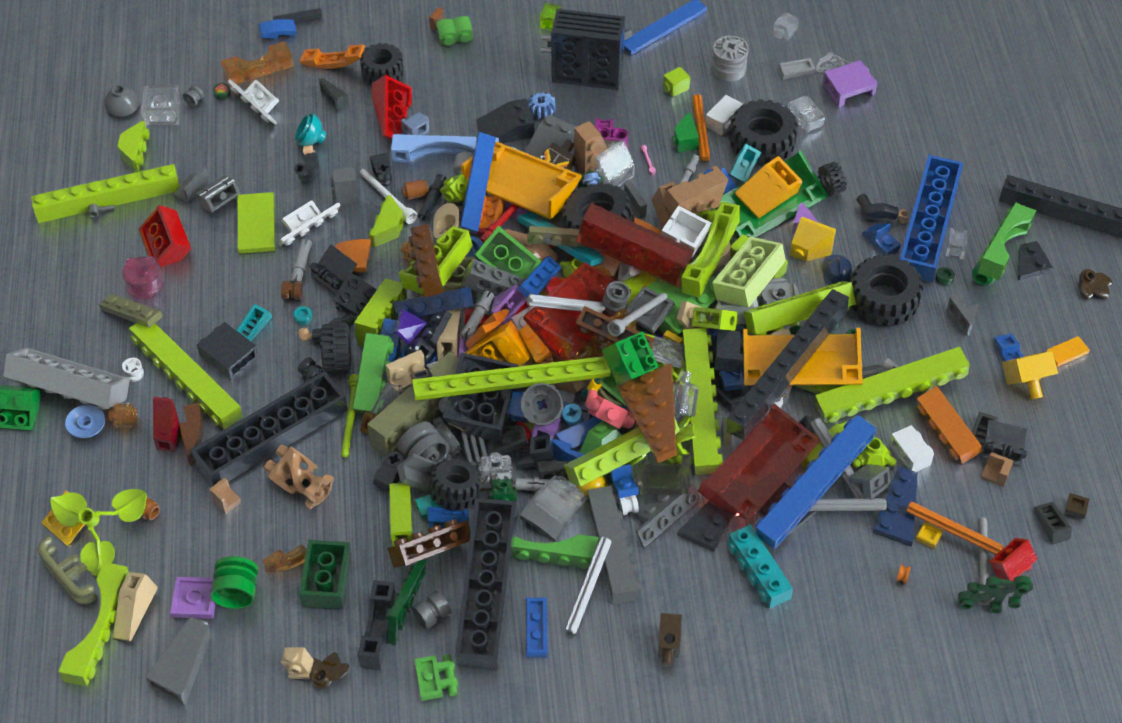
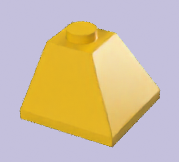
[790,217,836,262]

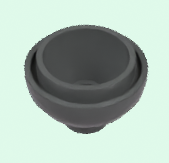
[104,84,139,116]

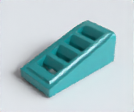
[236,303,273,341]

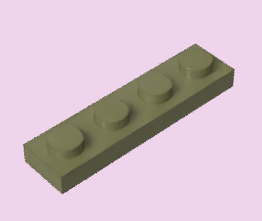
[99,294,163,328]

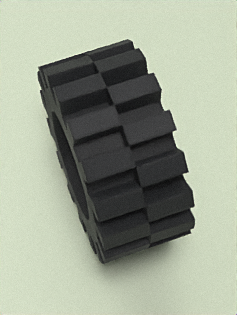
[817,162,847,197]

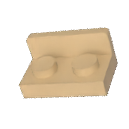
[386,350,426,392]

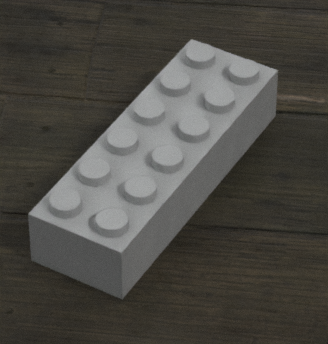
[3,347,130,409]

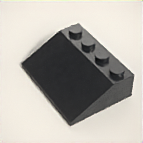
[443,352,519,442]

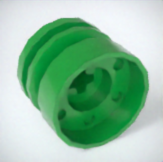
[210,556,259,609]

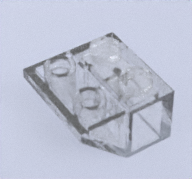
[595,140,635,187]
[533,475,588,526]

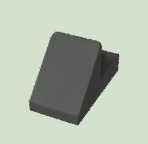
[947,295,979,335]

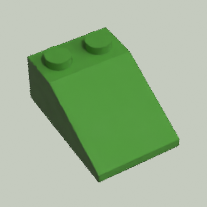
[475,225,542,279]

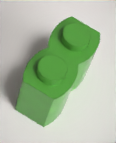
[436,16,473,45]

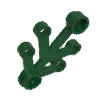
[958,576,1033,614]

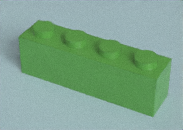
[353,333,394,415]

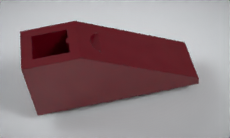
[153,396,182,453]

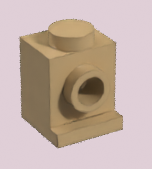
[281,647,314,679]

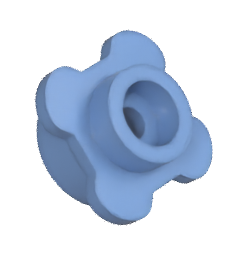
[583,173,601,185]

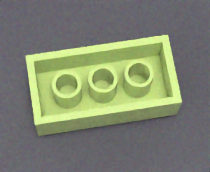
[712,237,786,307]

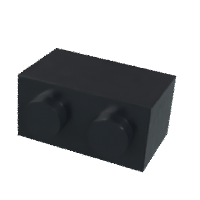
[714,329,744,373]

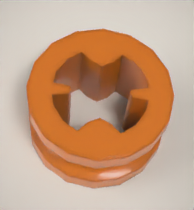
[896,564,911,584]

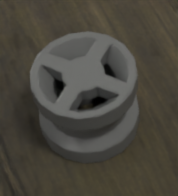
[182,85,204,107]

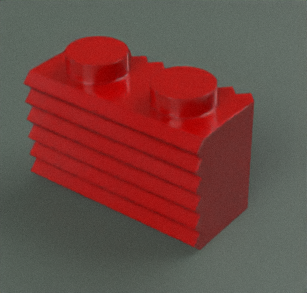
[990,538,1038,581]

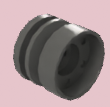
[521,383,563,426]

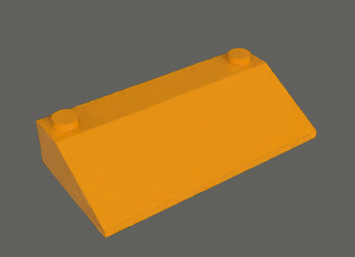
[461,141,581,219]
[743,328,862,386]

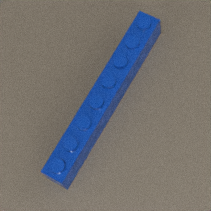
[755,414,877,550]

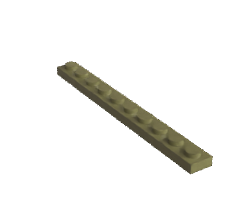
[527,226,707,256]

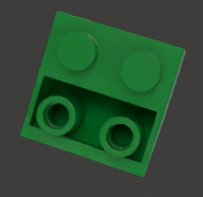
[602,332,659,385]
[0,385,40,430]

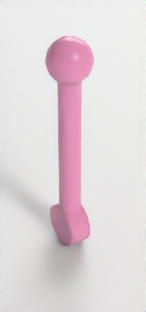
[640,145,656,175]

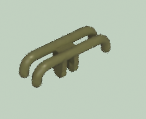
[38,537,97,605]

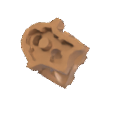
[264,444,335,510]

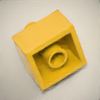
[1001,351,1058,399]

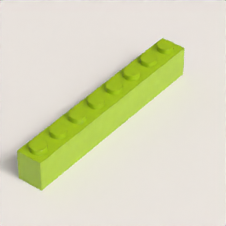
[31,164,180,223]
[129,323,243,430]
[683,328,723,475]
[815,346,970,424]

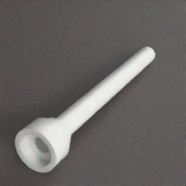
[360,169,418,224]

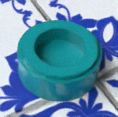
[293,306,313,325]

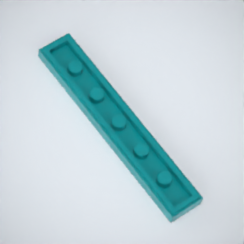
[517,212,605,267]

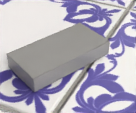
[778,58,816,80]

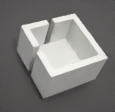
[658,206,711,261]

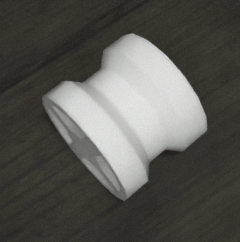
[122,358,144,382]
[618,495,639,516]

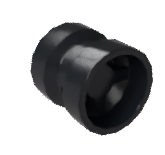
[297,357,325,381]

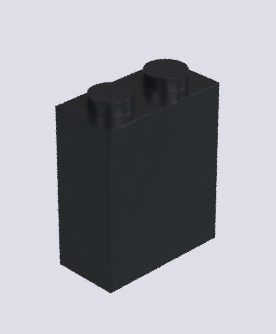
[197,322,259,380]

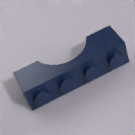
[393,287,474,321]

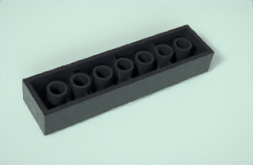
[190,371,348,487]
[455,498,518,669]

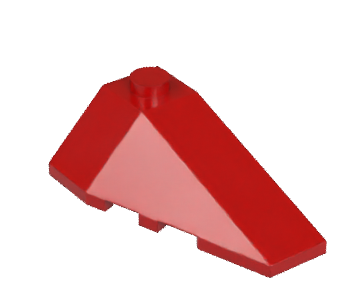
[372,75,412,140]

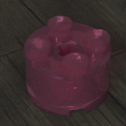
[122,256,164,299]

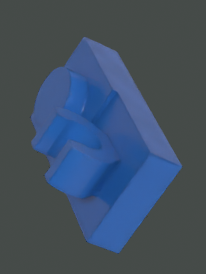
[426,507,469,528]

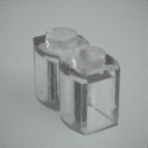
[788,96,825,133]

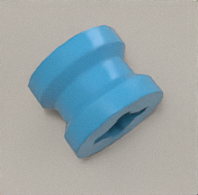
[562,403,583,427]

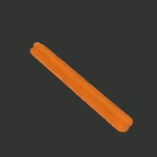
[692,94,710,162]
[906,502,1003,555]

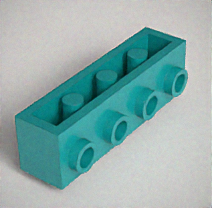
[727,524,793,609]

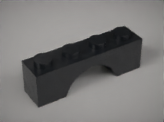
[358,580,396,669]

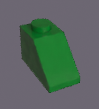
[671,113,699,153]

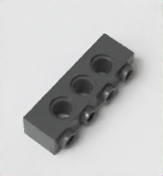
[462,259,540,296]

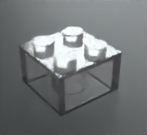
[140,85,182,125]

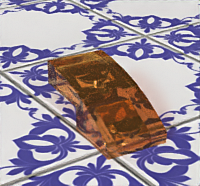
[263,544,307,573]

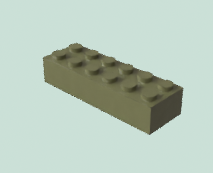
[367,352,459,458]

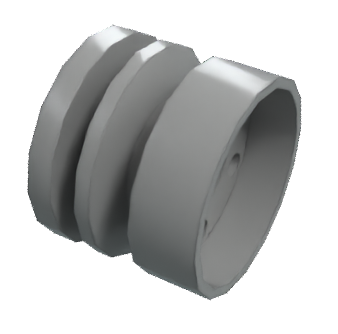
[711,35,749,81]

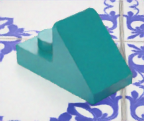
[729,144,761,184]

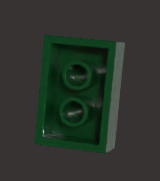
[299,540,352,609]

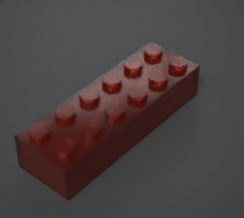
[576,203,695,288]

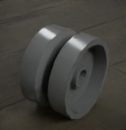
[397,422,449,463]

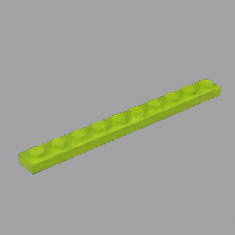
[412,356,611,400]

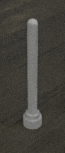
[607,293,667,337]
[977,517,993,605]

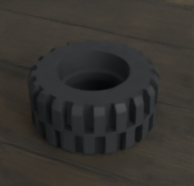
[729,99,798,165]
[562,183,634,250]
[851,255,923,326]

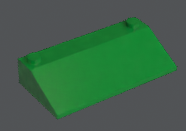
[715,150,828,239]

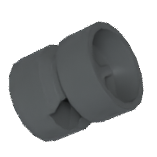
[602,281,630,316]
[412,591,451,630]

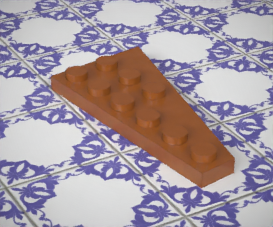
[617,363,677,463]

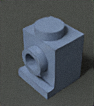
[401,112,429,135]

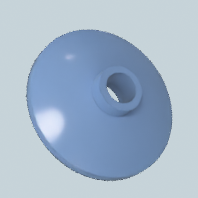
[65,405,105,438]

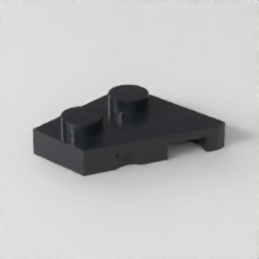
[1018,241,1053,280]

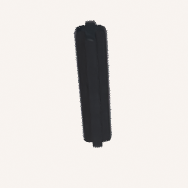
[273,8,322,23]

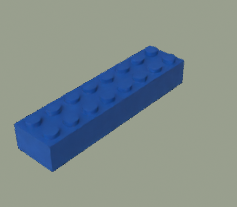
[900,155,964,282]

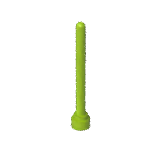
[341,374,359,458]

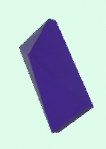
[395,309,427,345]

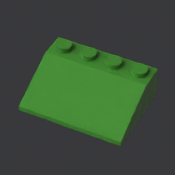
[648,258,716,336]

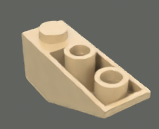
[113,572,158,641]

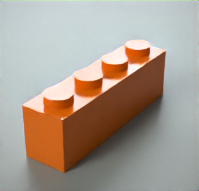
[917,386,982,464]

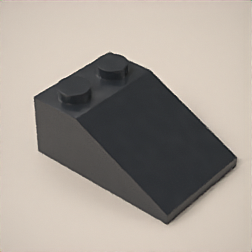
[476,98,535,143]

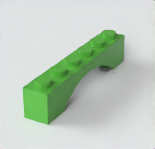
[977,203,1036,280]
[512,534,598,569]

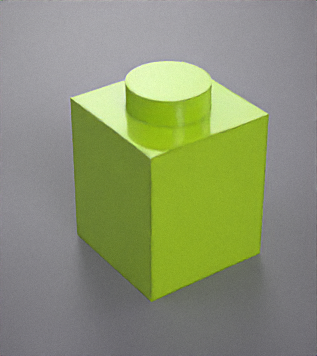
[662,67,690,97]

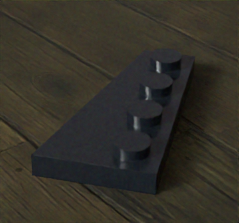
[677,479,749,552]

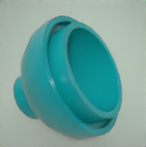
[295,113,326,147]

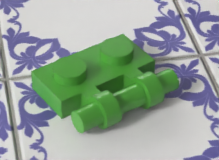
[415,654,458,701]

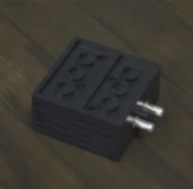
[541,9,625,90]

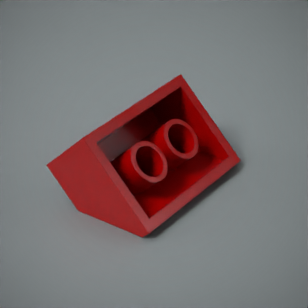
[139,205,191,269]

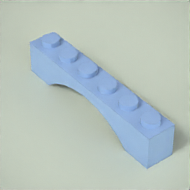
[391,134,499,162]

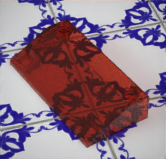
[523,262,631,361]
[697,403,821,521]

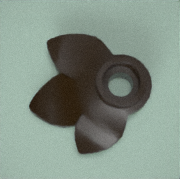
[1079,269,1113,299]
[311,652,349,689]

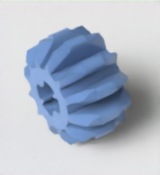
[527,91,556,120]

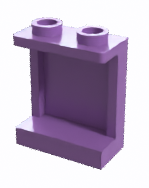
[822,60,877,107]

